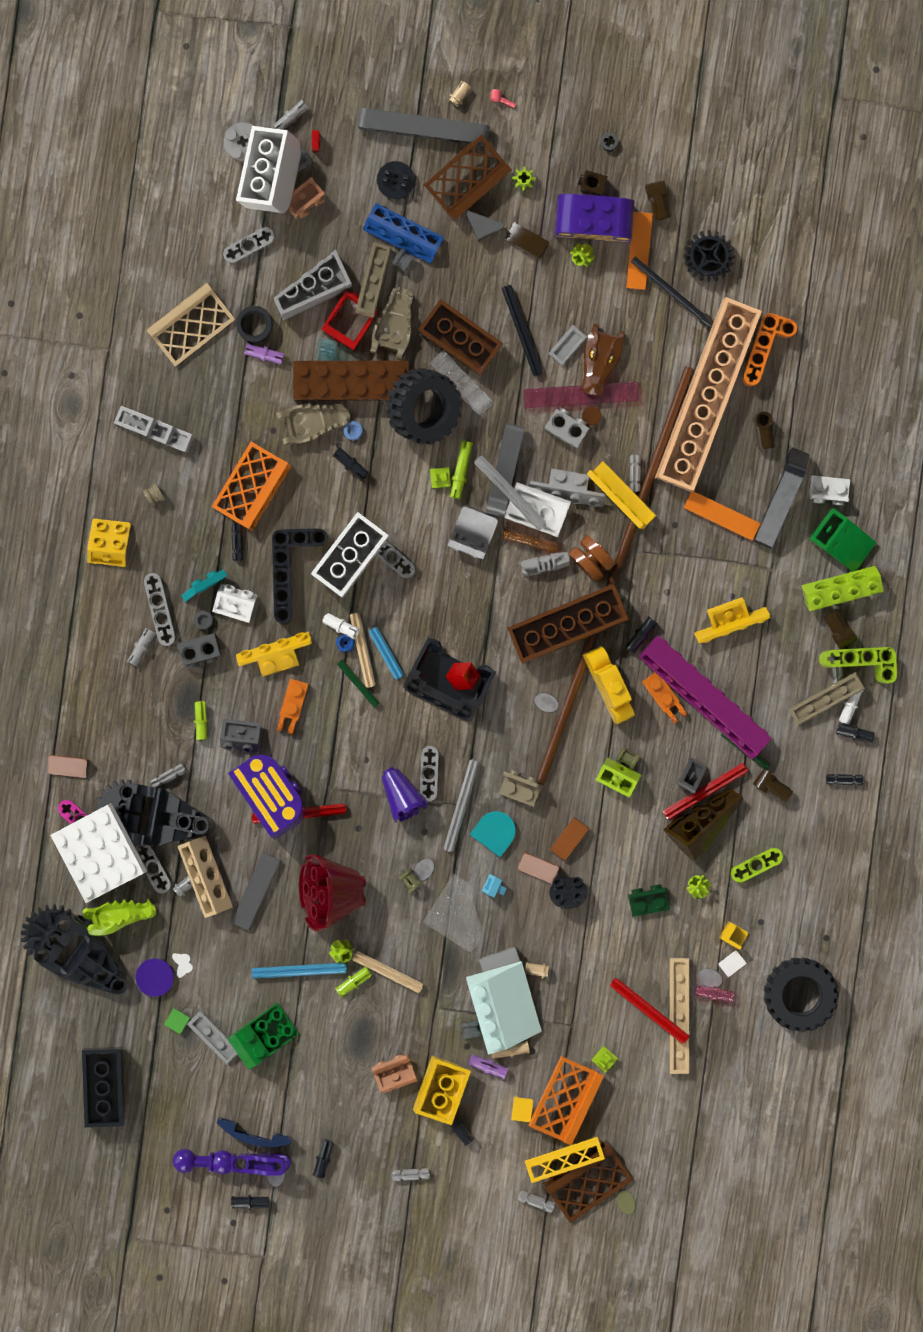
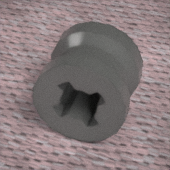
[392,248,415,272]
[460,1020,481,1039]

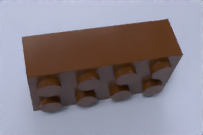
[418,299,503,377]

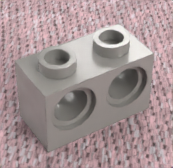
[544,408,589,449]

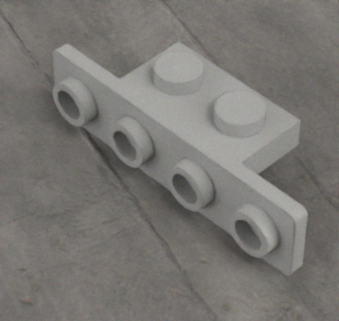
[529,468,605,507]

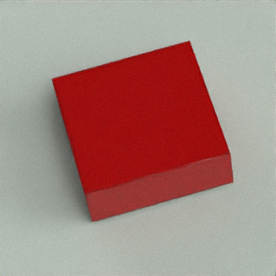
[312,130,320,152]

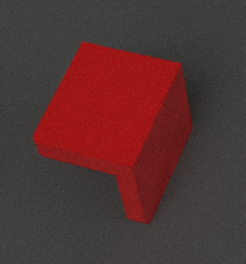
[446,662,481,690]

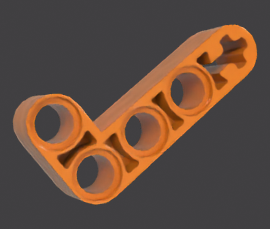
[742,313,797,387]

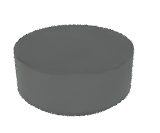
[194,611,213,630]

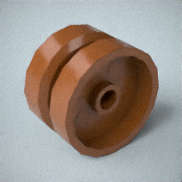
[568,535,616,583]

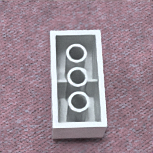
[236,126,301,213]
[311,512,389,598]

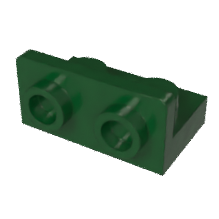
[628,884,670,917]

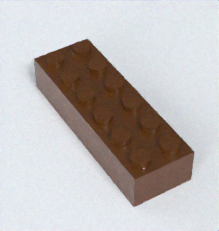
[293,361,409,401]
[507,584,630,664]

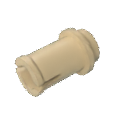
[449,81,471,107]
[525,962,549,979]

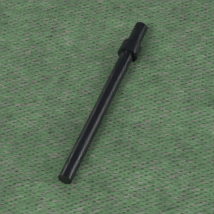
[630,256,714,329]

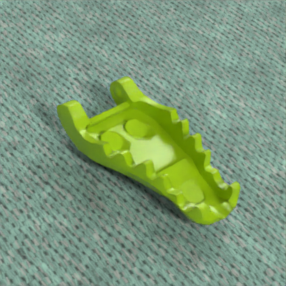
[82,899,156,936]

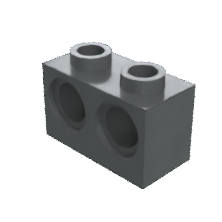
[177,633,221,669]

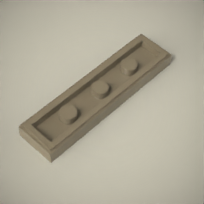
[355,242,391,318]
[789,672,865,725]

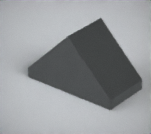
[467,211,504,241]
[676,758,707,793]

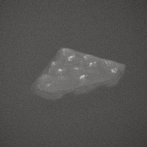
[423,873,481,953]

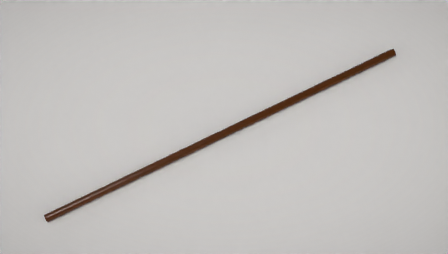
[536,366,694,801]

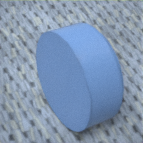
[344,421,363,441]

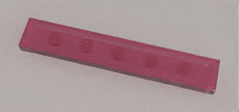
[523,382,639,409]

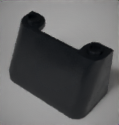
[403,637,496,721]

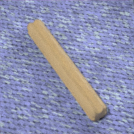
[350,613,376,688]
[353,951,423,993]

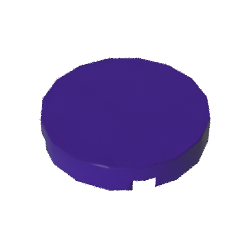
[135,958,174,997]

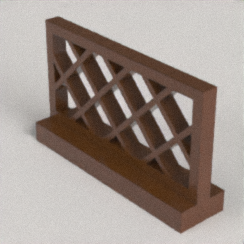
[423,134,512,220]
[543,1140,633,1223]

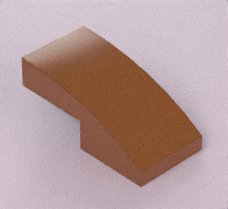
[549,817,589,861]

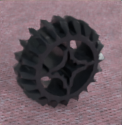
[683,230,735,282]

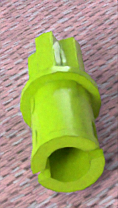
[194,701,209,740]
[335,967,372,998]

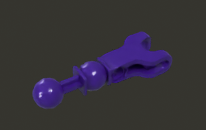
[172,1149,291,1176]

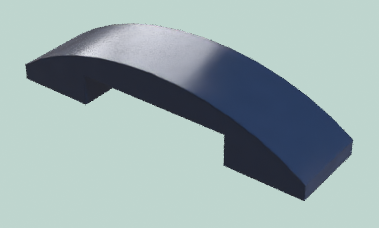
[217,1117,292,1147]

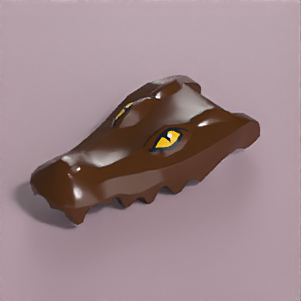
[582,324,625,396]

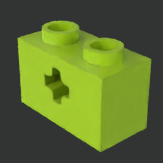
[596,758,641,798]

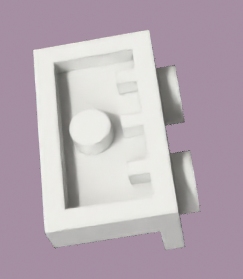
[809,475,850,506]
[212,584,257,623]

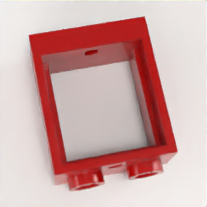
[321,290,378,352]

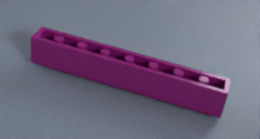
[638,635,771,759]

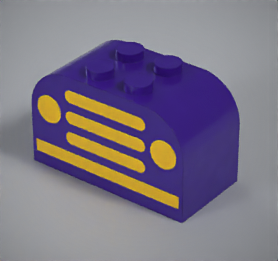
[554,194,635,243]
[228,755,305,840]

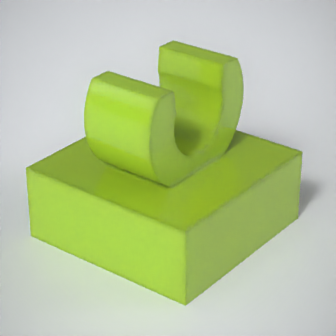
[430,467,451,489]
[591,1045,618,1073]

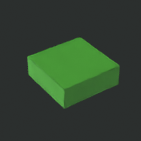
[164,1008,191,1034]

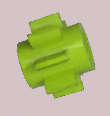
[512,166,536,191]
[570,243,595,267]
[686,875,712,899]
[329,939,354,963]

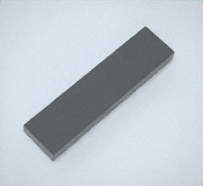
[231,852,280,930]

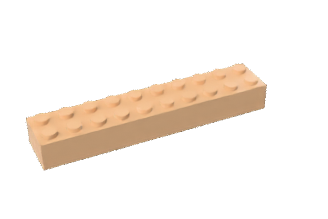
[655,297,762,491]

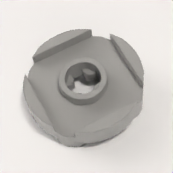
[224,122,254,162]

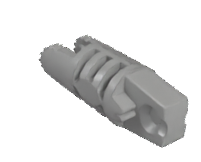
[520,552,570,576]

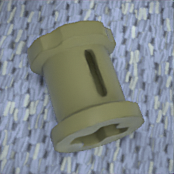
[615,746,640,769]
[398,868,423,893]

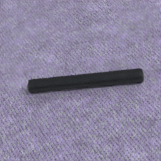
[502,285,543,376]

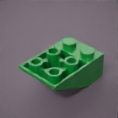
[808,508,877,572]
[227,1002,299,1070]

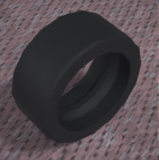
[236,305,273,343]

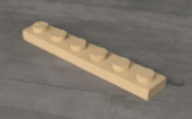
[669,958,689,1074]

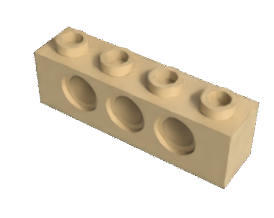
[177,835,233,918]

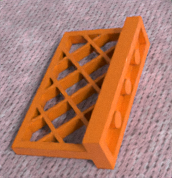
[212,441,291,531]
[528,1056,604,1145]

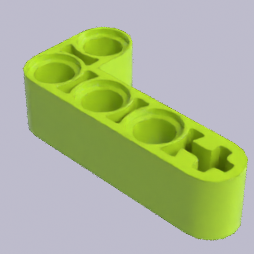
[819,647,897,684]

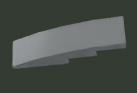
[114,406,195,453]

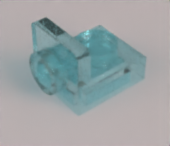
[315,338,338,361]

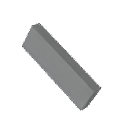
[187,1010,238,1065]

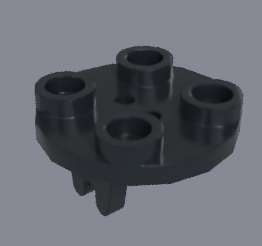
[377,161,415,199]
[549,877,588,909]

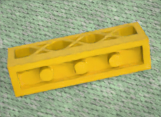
[587,461,657,529]
[525,1137,605,1183]

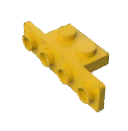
[694,597,771,644]
[236,632,312,677]

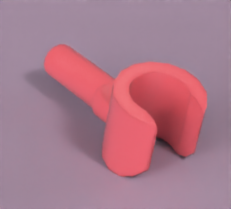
[490,89,516,108]

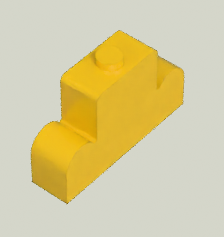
[582,646,635,724]

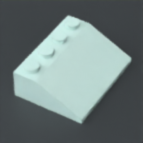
[466,961,542,1054]

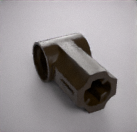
[645,180,671,221]
[753,411,775,450]
[823,608,857,650]
[753,769,793,804]

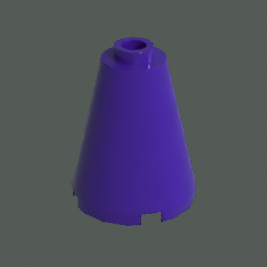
[382,767,428,823]

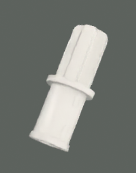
[323,613,360,639]
[839,690,863,724]

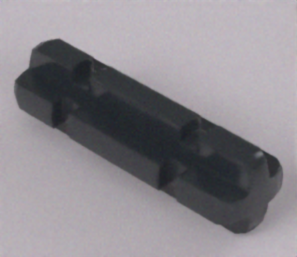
[232,524,243,561]
[826,774,864,785]

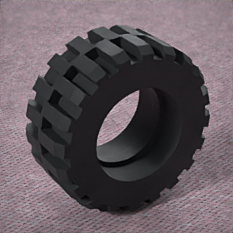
[386,368,462,445]
[763,957,839,1032]

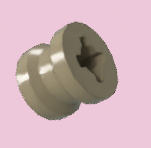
[142,483,165,507]

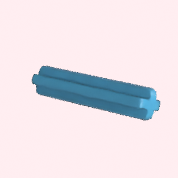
[369,627,404,680]

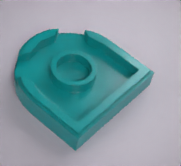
[470,811,515,857]

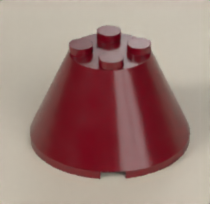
[298,854,366,932]

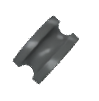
[600,133,618,151]

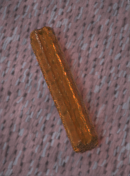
[502,529,558,553]

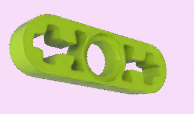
[731,848,783,882]

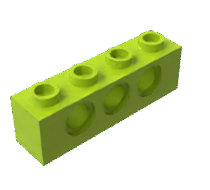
[801,566,884,611]

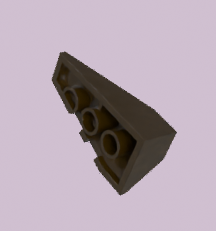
[663,788,744,861]

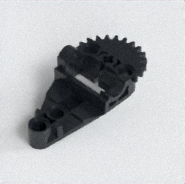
[94,780,216,846]
[20,904,127,994]

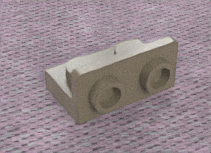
[499,770,543,807]

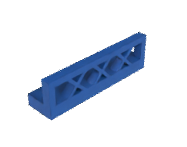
[363,203,444,264]

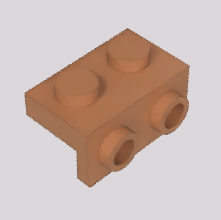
[288,177,326,219]
[371,1055,417,1094]

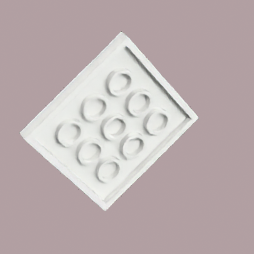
[51,803,147,903]

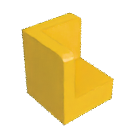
[719,921,748,950]
[511,1095,533,1122]

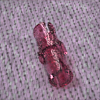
[694,984,734,1003]

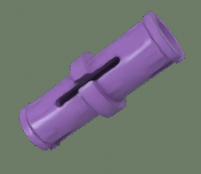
[244,343,284,365]
[468,1054,508,1080]

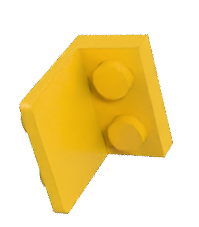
[87,519,131,567]

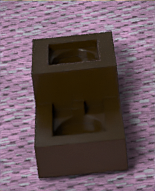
[505,222,550,259]

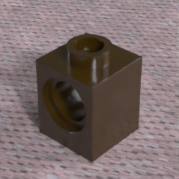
[578,170,608,196]

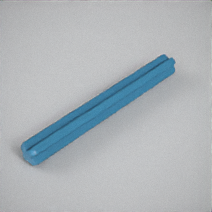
[251,963,347,979]

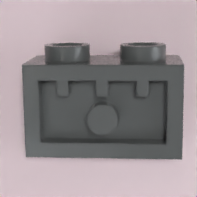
[220,719,261,753]

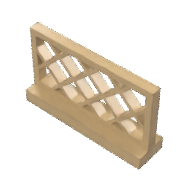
[147,283,235,366]

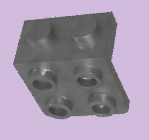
[447,505,498,559]

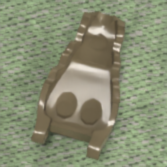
[370,287,413,361]
[276,403,350,445]

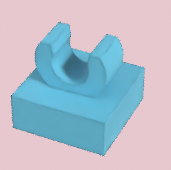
[482,874,507,897]

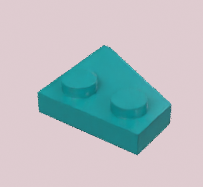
[181,569,227,602]

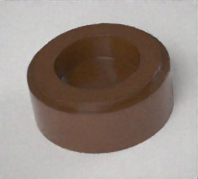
[582,406,601,426]

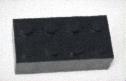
[82,1047,125,1128]

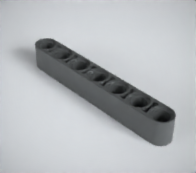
[357,108,490,146]

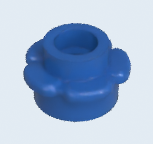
[336,634,355,652]

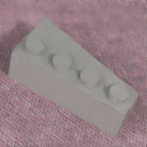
[273,249,353,320]

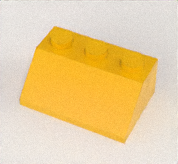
[413,1055,471,1125]

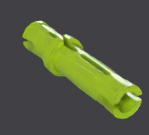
[450,441,473,500]

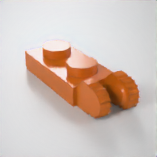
[642,672,688,724]
[277,679,309,735]

